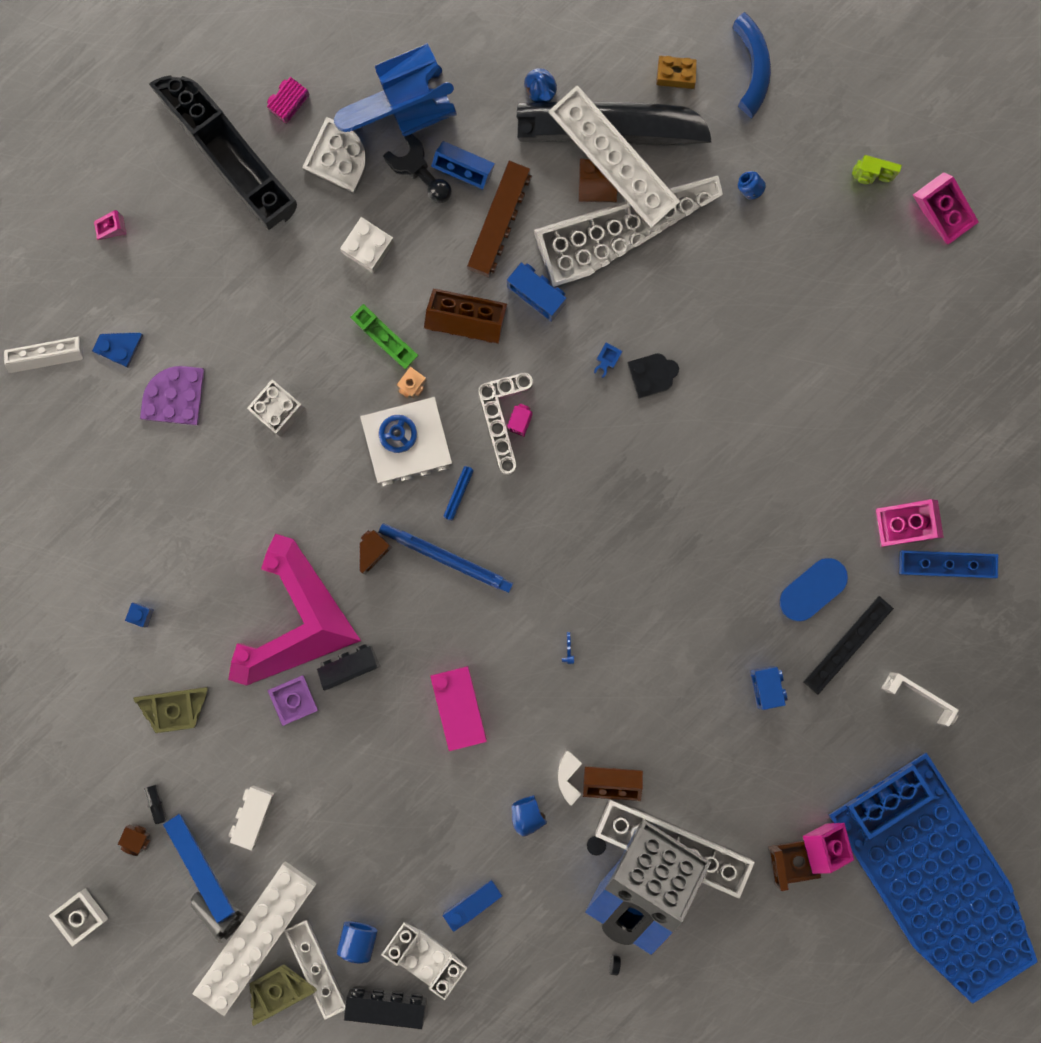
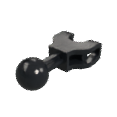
[383,134,452,203]

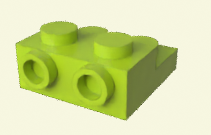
[852,155,902,184]

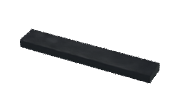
[803,596,894,695]

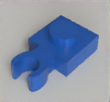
[594,343,623,378]

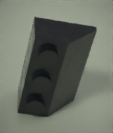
[317,644,381,691]

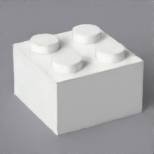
[340,217,394,273]
[49,888,108,947]

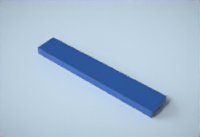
[163,814,235,924]

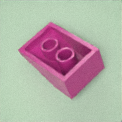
[913,172,979,244]
[876,499,944,547]

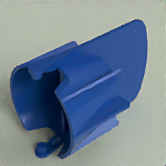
[334,43,457,136]

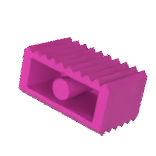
[267,77,310,124]
[507,404,533,437]

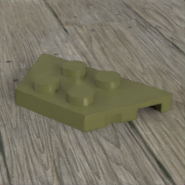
[133,687,208,733]
[249,964,317,1026]

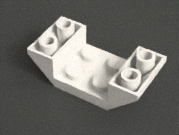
[381,922,467,1000]

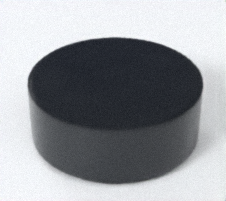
[587,836,606,856]
[609,955,621,976]

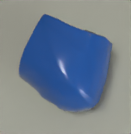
[511,795,547,837]

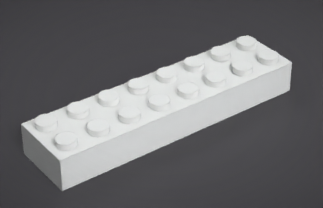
[284,919,346,1020]

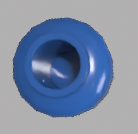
[737,171,766,200]

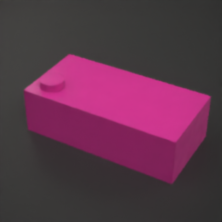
[430,666,487,751]

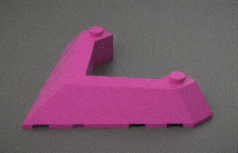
[228,534,361,686]

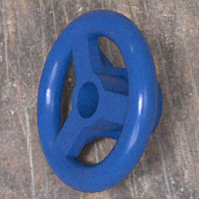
[379,415,417,453]

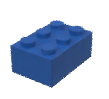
[507,262,566,322]

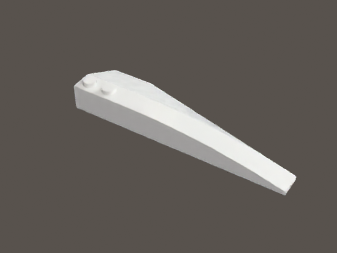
[534,176,723,287]

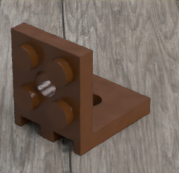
[768,840,821,891]

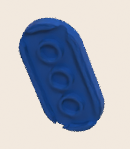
[780,558,848,621]

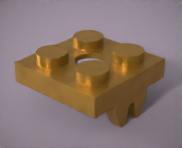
[656,56,697,89]

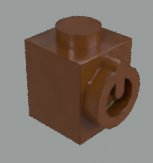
[117,824,151,856]

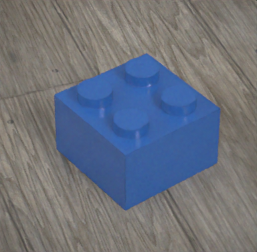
[750,666,788,710]

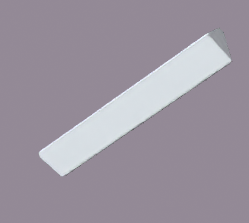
[4,336,83,373]

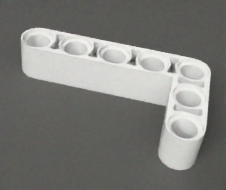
[479,373,533,475]

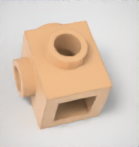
[397,367,427,398]

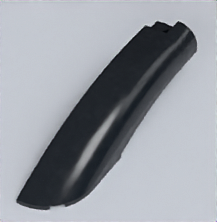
[149,75,297,230]
[516,101,711,145]

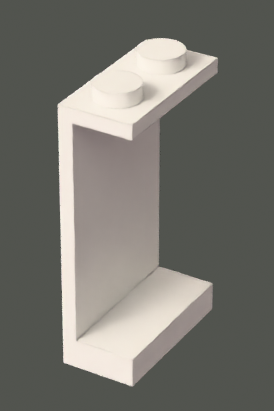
[881,672,959,727]

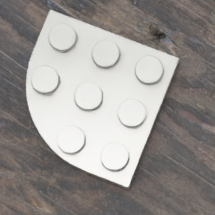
[302,117,366,193]

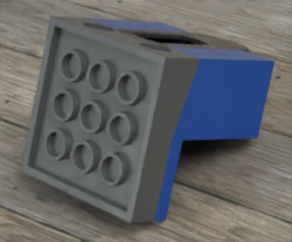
[585,820,711,955]

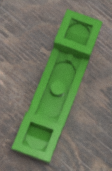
[350,304,418,370]

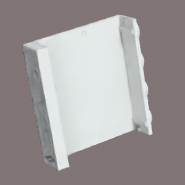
[360,397,453,487]

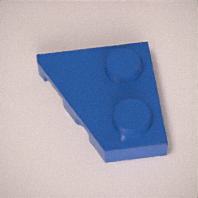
[92,333,143,368]

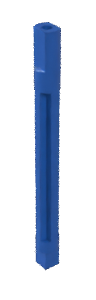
[378,523,513,593]

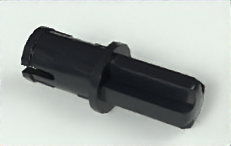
[144,785,166,824]

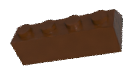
[424,288,507,344]

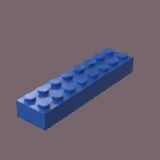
[899,550,998,579]

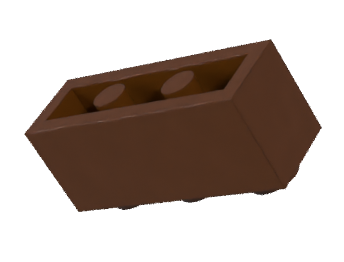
[583,767,643,801]

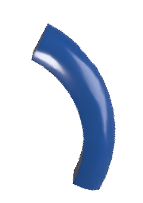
[732,12,771,119]

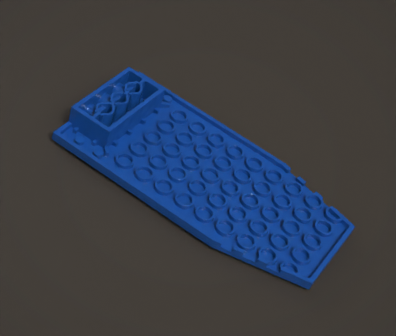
[829,753,1038,1004]

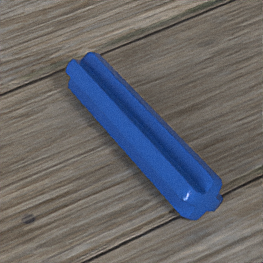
[444,466,473,521]

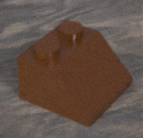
[579,159,617,203]
[360,530,393,575]

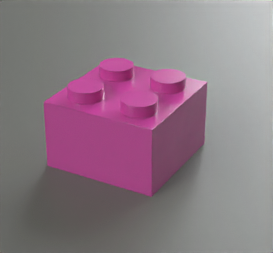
[803,823,854,874]

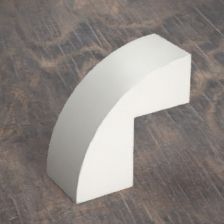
[558,750,582,806]

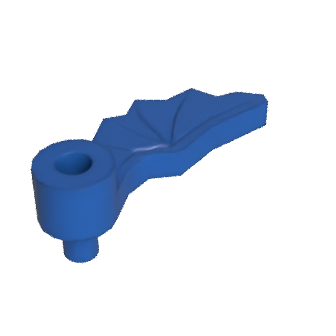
[562,632,574,664]

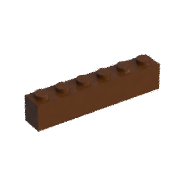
[467,160,532,278]

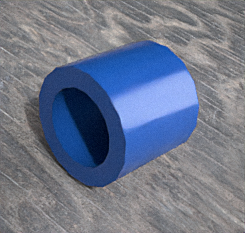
[337,921,378,964]

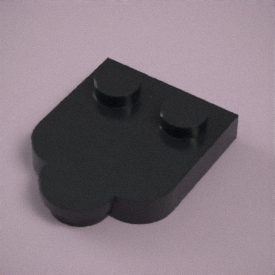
[627,353,679,399]

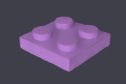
[267,675,318,726]

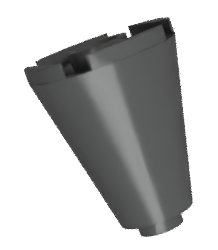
[191,892,245,943]

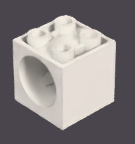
[247,380,306,437]

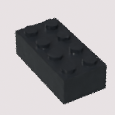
[344,987,427,1029]

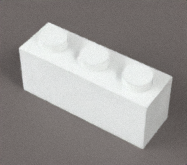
[229,786,274,851]

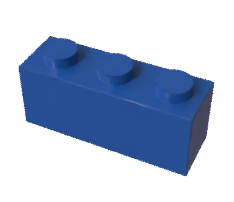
[431,141,495,189]

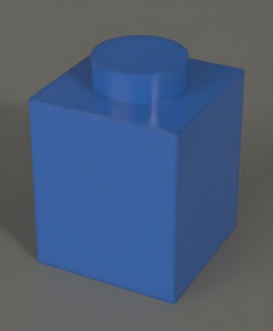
[125,603,154,627]

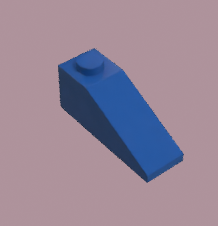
[443,880,502,932]

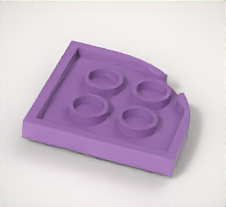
[140,366,205,426]

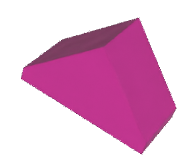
[94,210,127,240]

